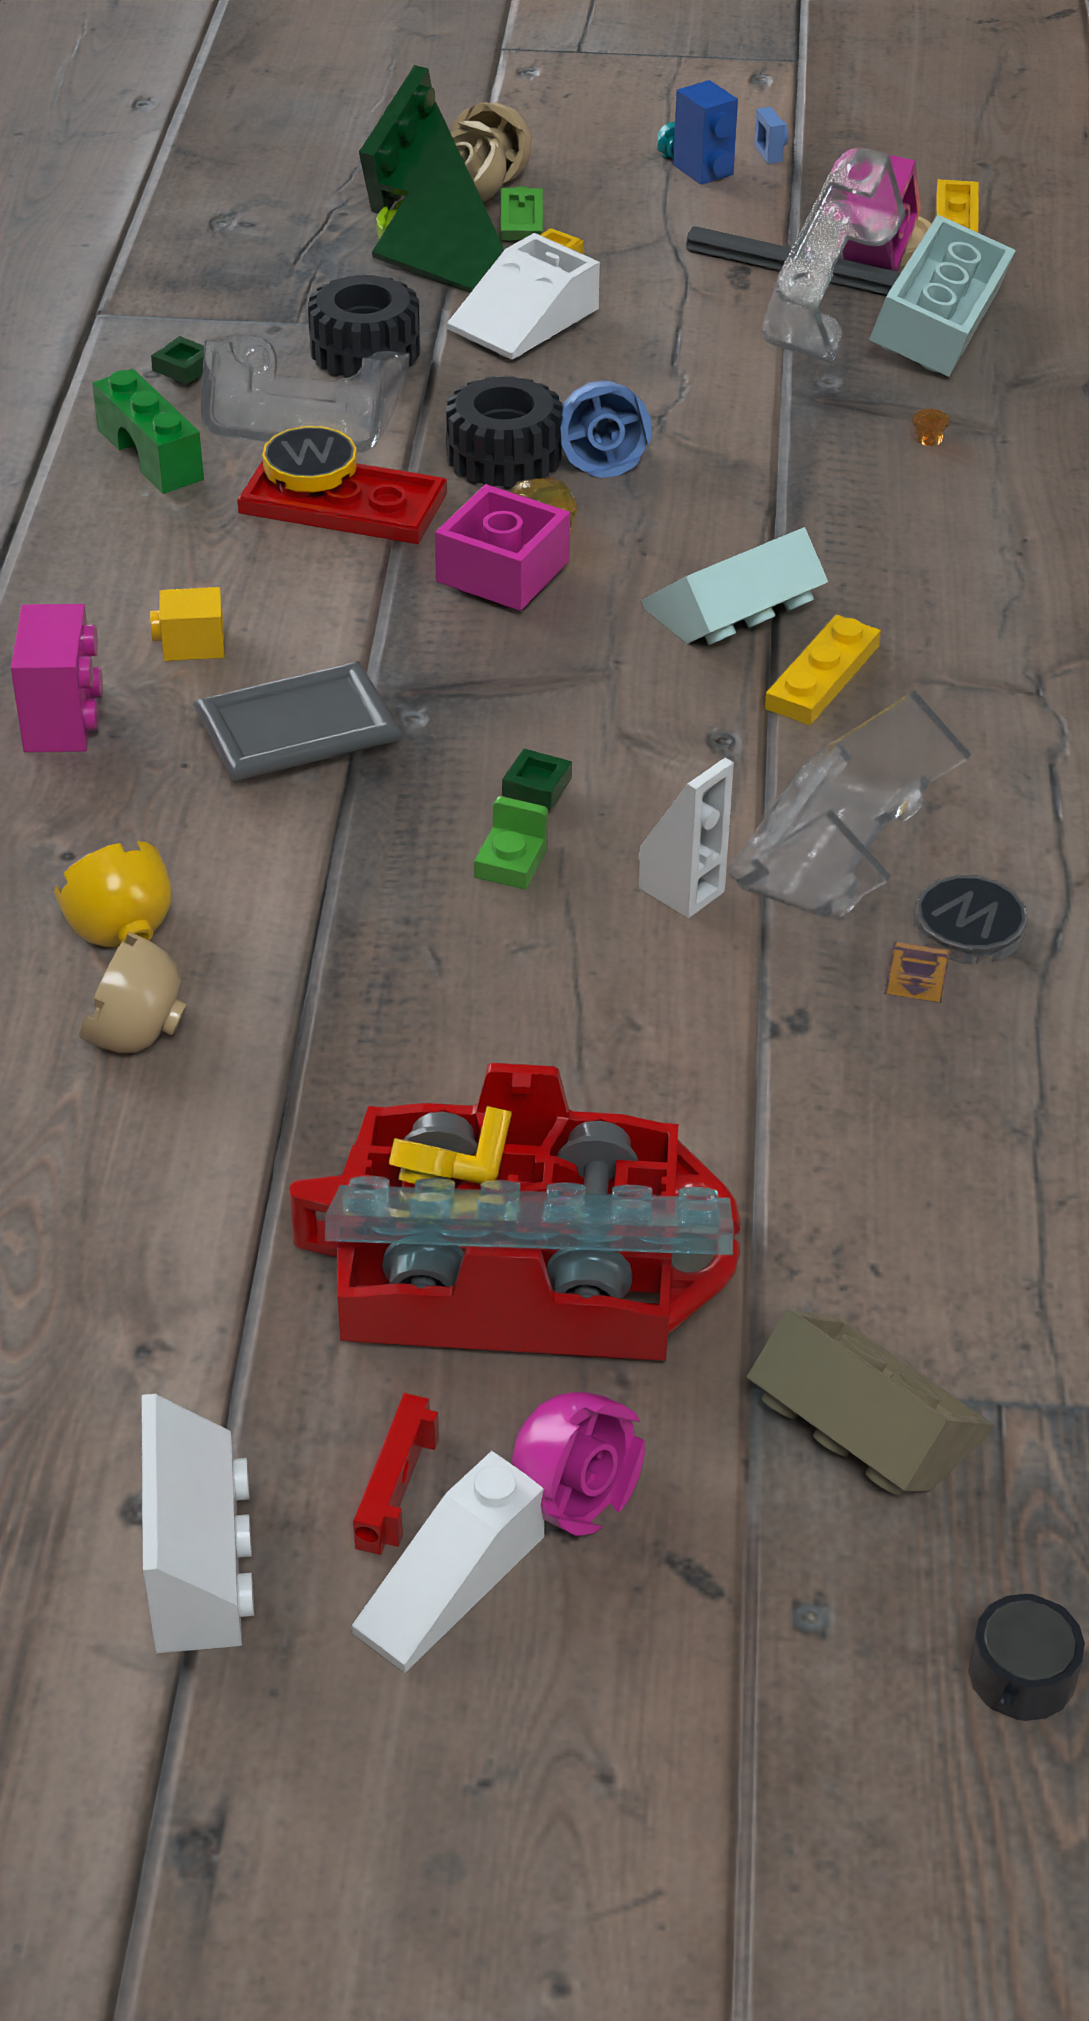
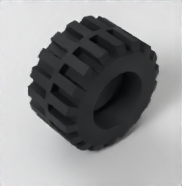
[308,275,420,379]
[446,376,563,488]

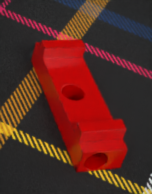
[353,1393,439,1555]

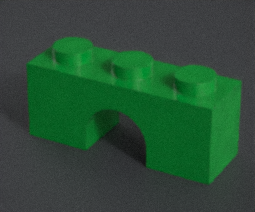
[92,369,204,494]

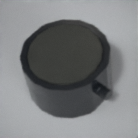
[968,1594,1085,1721]

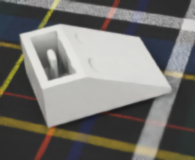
[447,233,600,360]

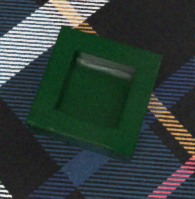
[151,336,215,384]
[502,748,572,809]

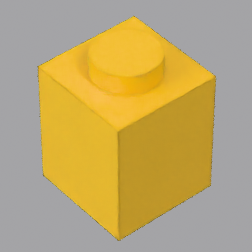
[150,587,225,661]

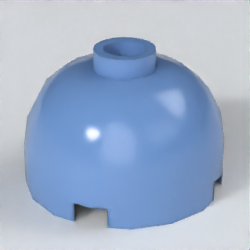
[560,380,652,478]

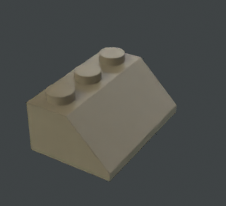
[747,1309,995,1495]

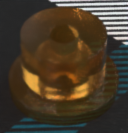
[912,409,950,446]

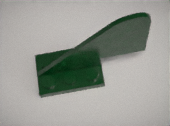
[359,65,504,293]

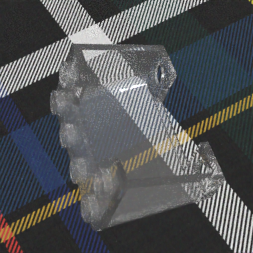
[761,148,906,364]

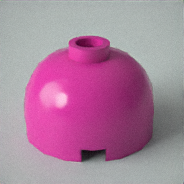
[512,1392,645,1536]

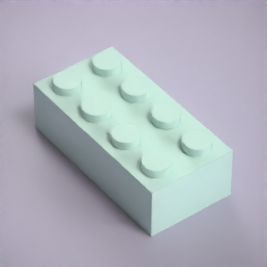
[869,215,1016,377]

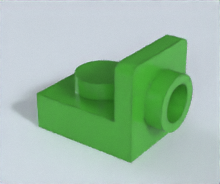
[501,186,543,240]
[474,796,548,890]

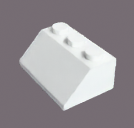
[142,1394,254,1653]

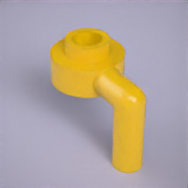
[389,1106,512,1188]

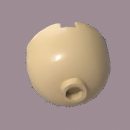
[451,102,532,184]
[451,120,506,203]
[79,932,187,1053]

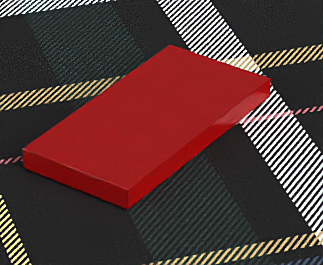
[237,460,447,545]

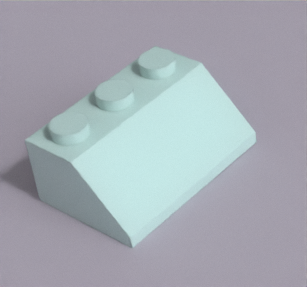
[641,527,828,645]

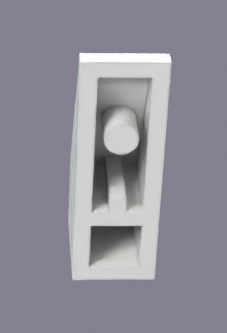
[639,758,734,919]
[352,1451,544,1673]

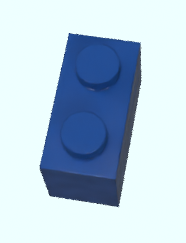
[673,80,738,185]

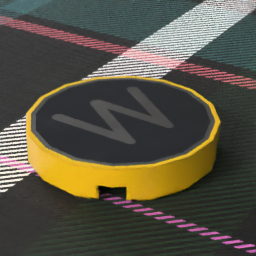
[262,426,357,492]

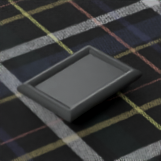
[193,661,403,782]

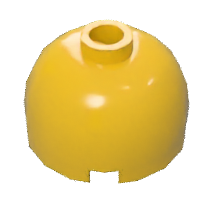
[54,841,173,947]

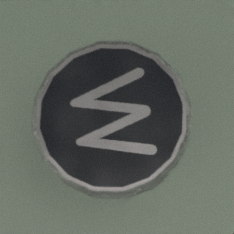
[914,875,1028,964]

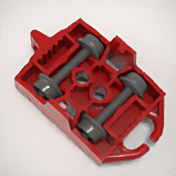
[289,1063,741,1361]

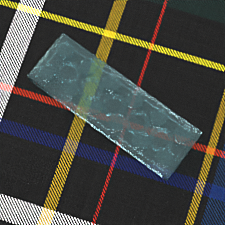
[325,1176,734,1255]

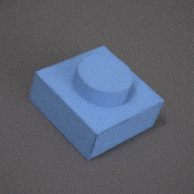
[754,107,789,164]

